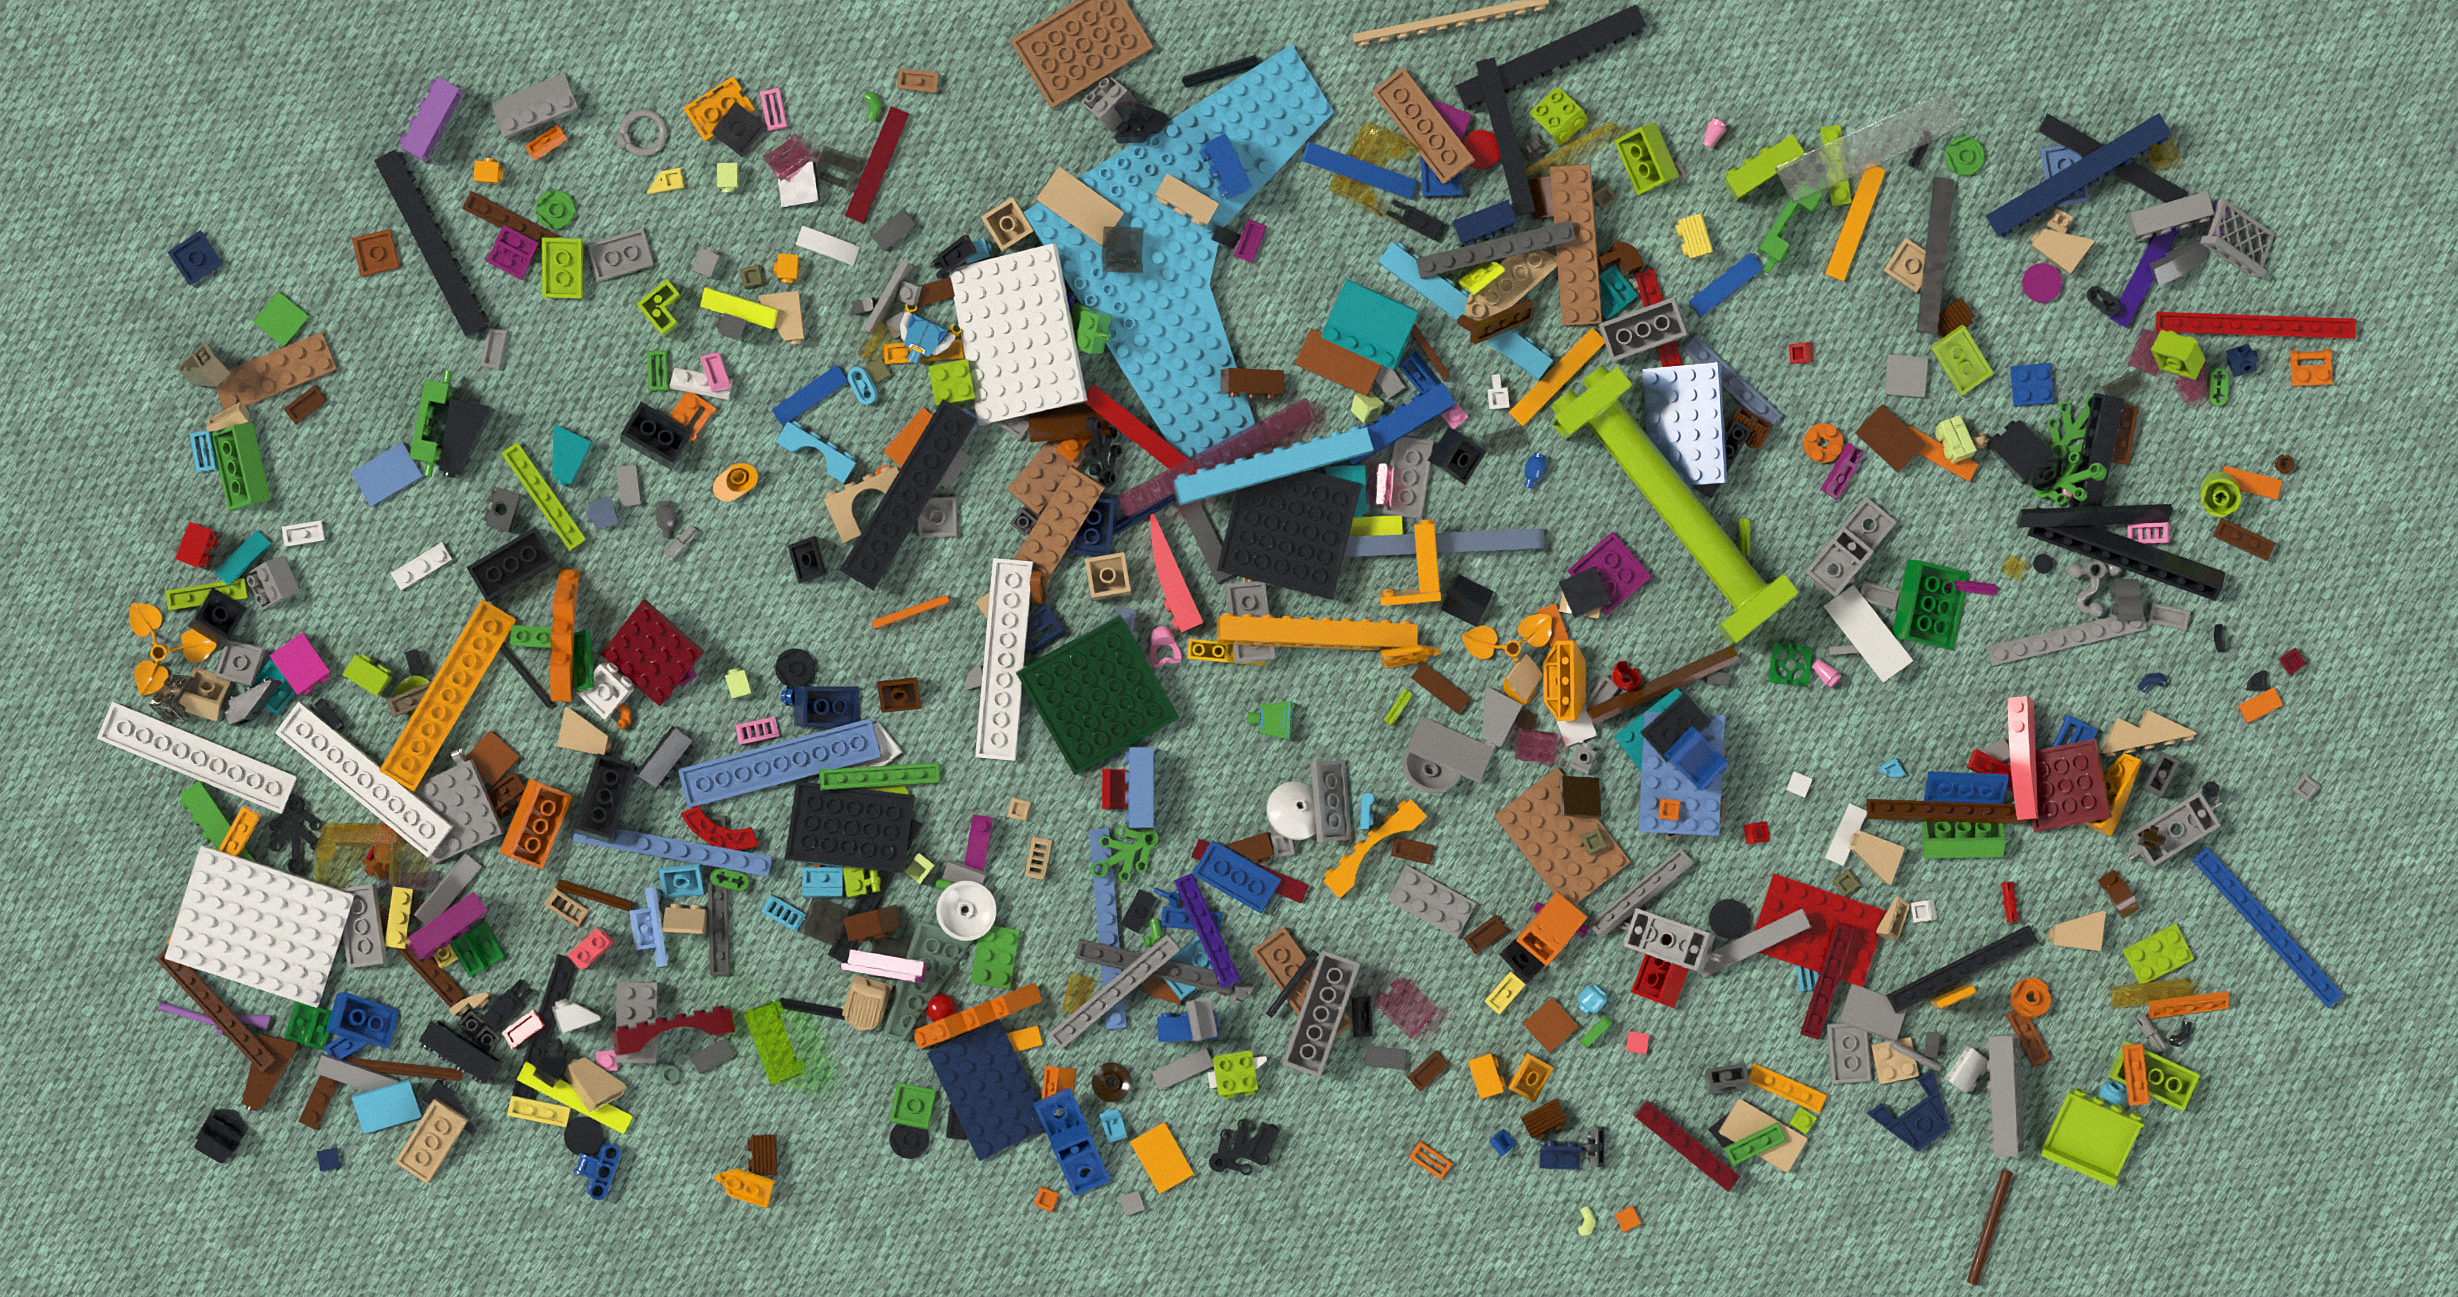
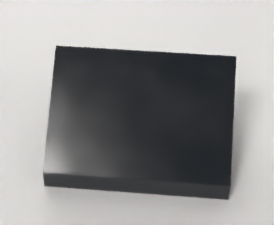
[788,536,828,584]
[1441,574,1494,627]
[1498,936,1545,984]

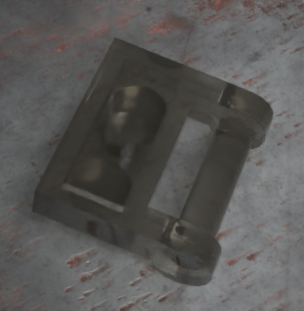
[816,146,862,192]

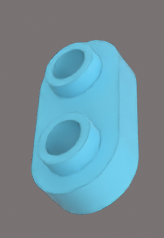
[848,366,878,405]

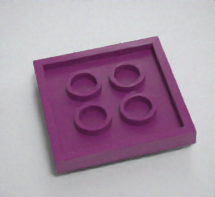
[1567,531,1652,616]

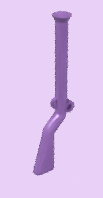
[158,1000,271,1036]

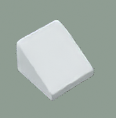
[1911,899,1937,923]

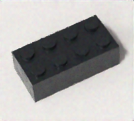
[466,527,558,602]
[573,753,637,844]
[418,1019,503,1085]

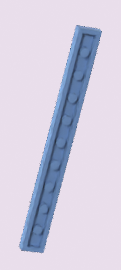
[1089,828,1126,1029]
[573,829,773,876]

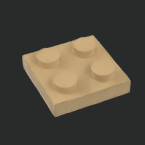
[1883,238,1925,293]
[1871,1037,1919,1084]

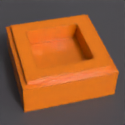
[1658,798,1681,821]
[1034,1186,1059,1212]
[1614,1206,1641,1232]

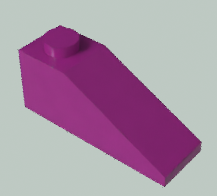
[964,814,994,871]

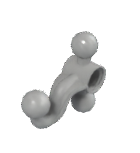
[2067,561,2122,617]

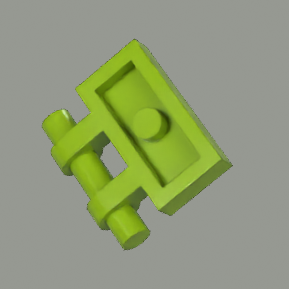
[843,867,881,898]

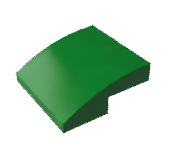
[450,922,507,977]
[284,1001,332,1051]

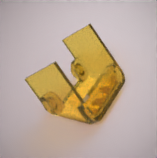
[1329,123,1420,217]
[314,822,402,884]

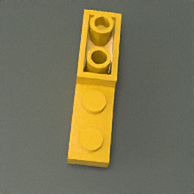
[1187,639,1266,666]

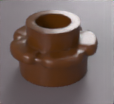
[2275,455,2294,474]

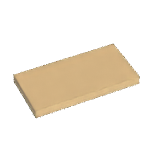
[1036,167,1124,246]
[395,1097,469,1184]
[1719,1098,1808,1173]

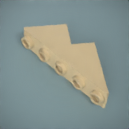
[2100,710,2197,757]

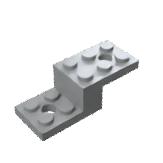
[1804,497,1897,598]

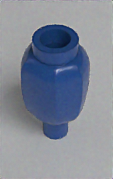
[1524,452,1547,489]

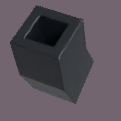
[404,649,424,676]

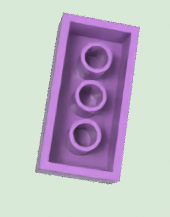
[399,77,464,163]

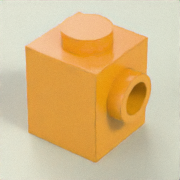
[473,158,504,184]
[773,254,799,284]

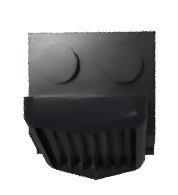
[1114,101,1169,144]
[194,1108,248,1163]

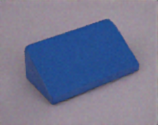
[1398,351,1441,395]

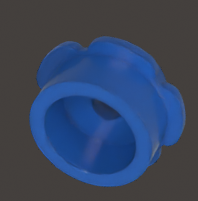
[781,686,794,706]

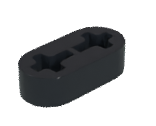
[2086,286,2120,318]
[314,698,346,732]

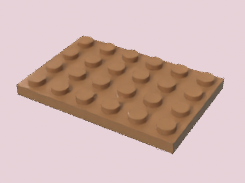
[1010,0,1153,109]
[1494,767,1630,905]

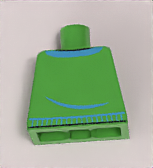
[1247,701,1292,740]

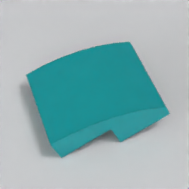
[1599,265,1638,322]
[245,658,296,716]

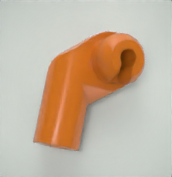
[616,703,632,729]

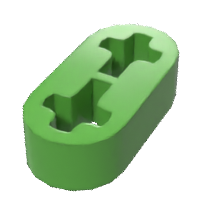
[2208,368,2229,406]
[710,869,749,891]
[1580,1015,1613,1048]

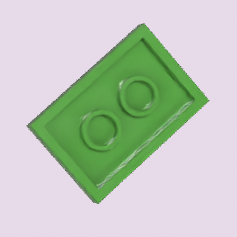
[970,926,1020,989]

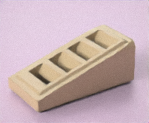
[206,402,250,432]
[1025,837,1052,880]
[544,888,589,927]
[1876,897,1910,941]

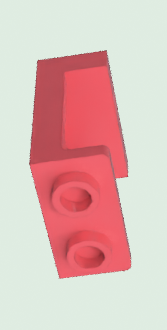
[568,927,615,969]

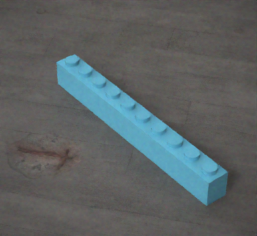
[1378,242,1553,381]
[1173,426,1373,505]

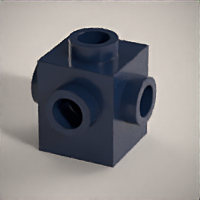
[2226,344,2259,377]

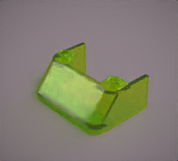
[743,999,806,1087]

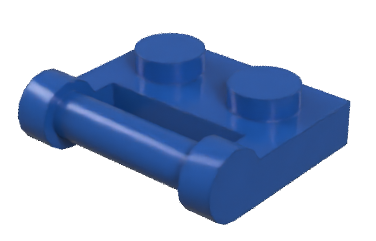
[2049,714,2098,748]

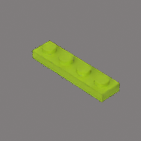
[1820,125,1851,207]
[165,578,248,611]

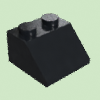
[1427,427,1486,485]
[188,587,247,647]

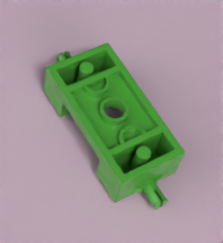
[1756,180,1827,274]
[1071,302,1112,354]
[409,370,456,477]

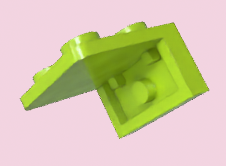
[1530,87,1589,146]
[1213,1051,1258,1099]

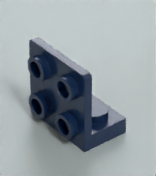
[1539,1140,1582,1170]

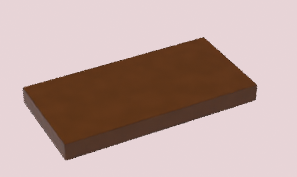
[1028,403,1110,443]

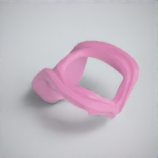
[1150,626,1182,667]

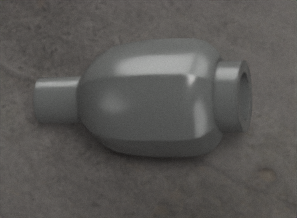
[655,501,676,538]

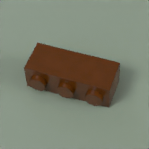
[1221,368,1284,399]

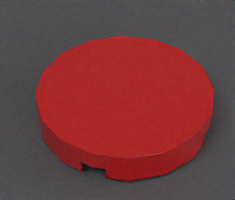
[1463,130,1500,169]

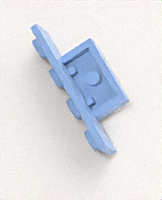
[629,887,668,967]

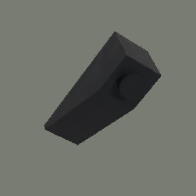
[422,1079,476,1134]

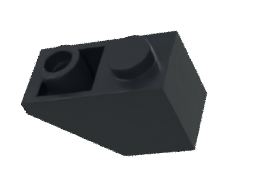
[533,1038,567,1088]

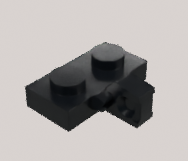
[1581,1126,1605,1167]

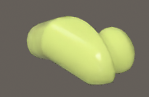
[1578,1205,1596,1236]

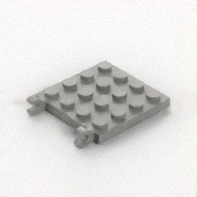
[409,749,504,864]

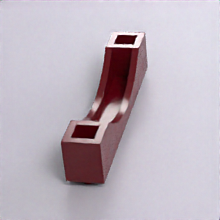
[611,1005,735,1056]
[1633,1100,1741,1192]

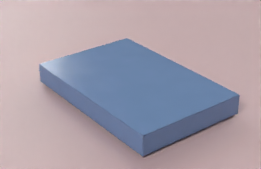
[2040,145,2090,208]
[351,442,423,507]

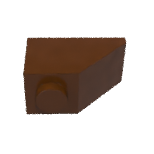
[1229,832,1274,863]

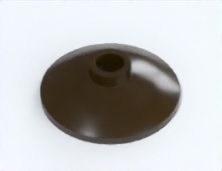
[1092,1062,1132,1102]

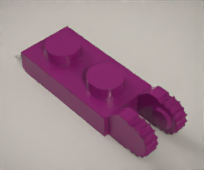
[1820,443,1863,500]

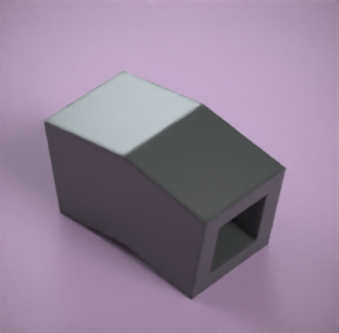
[852,297,877,315]
[1706,671,1731,687]
[1924,1032,1940,1058]

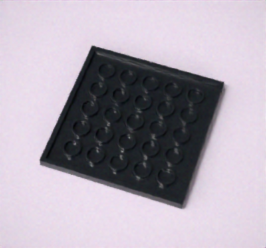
[1216,454,1362,600]

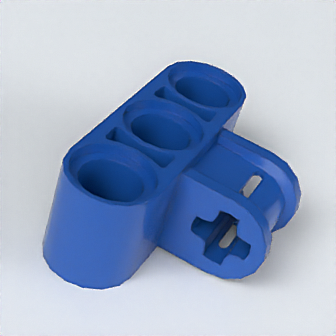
[573,1142,621,1200]

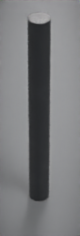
[499,642,554,708]
[1266,949,1319,1018]

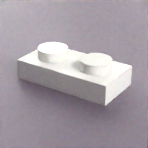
[282,520,325,547]

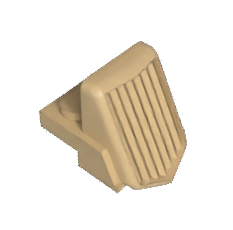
[842,974,893,1031]

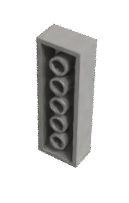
[1282,950,1360,1077]
[1986,1034,2025,1157]

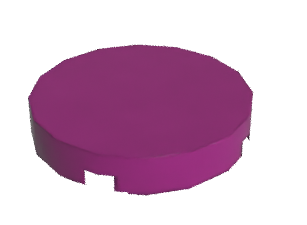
[2022,263,2062,303]

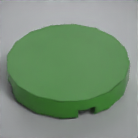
[1945,136,1985,176]
[536,190,576,230]

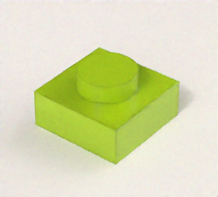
[1789,1107,1817,1134]

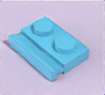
[802,867,843,898]

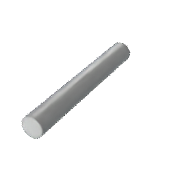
[1889,1040,1942,1072]

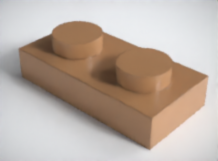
[897,68,939,94]

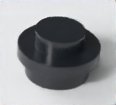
[2033,554,2053,574]

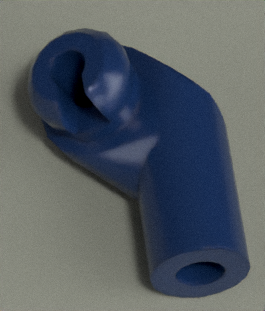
[2137,672,2167,693]

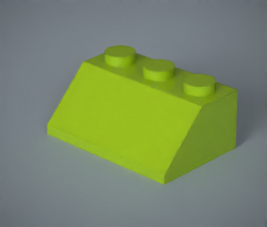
[1614,122,1680,196]

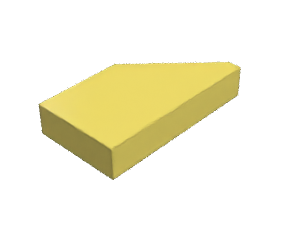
[647,168,684,194]

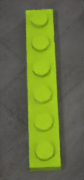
[501,442,587,551]

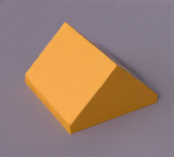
[1507,1053,1554,1102]

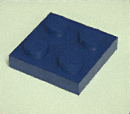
[168,230,223,286]

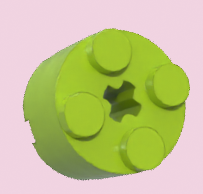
[2200,472,2241,517]

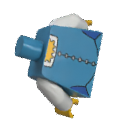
[900,303,962,364]

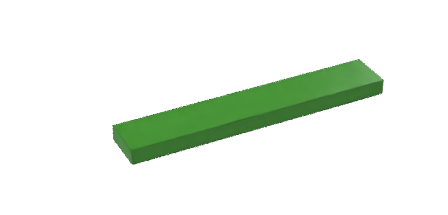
[819,763,940,790]

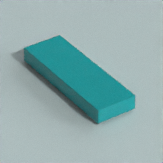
[214,530,272,586]

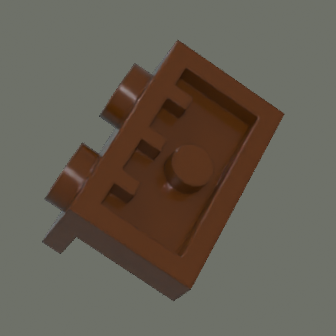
[487,772,526,819]

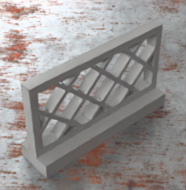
[2200,200,2274,277]

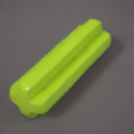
[1739,518,1750,557]
[1384,689,1413,726]

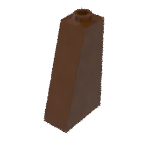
[241,1033,300,1111]

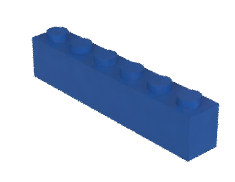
[1349,382,1457,466]

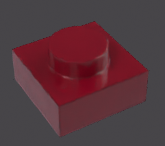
[2278,648,2306,675]

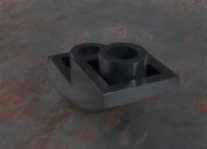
[456,1009,501,1052]

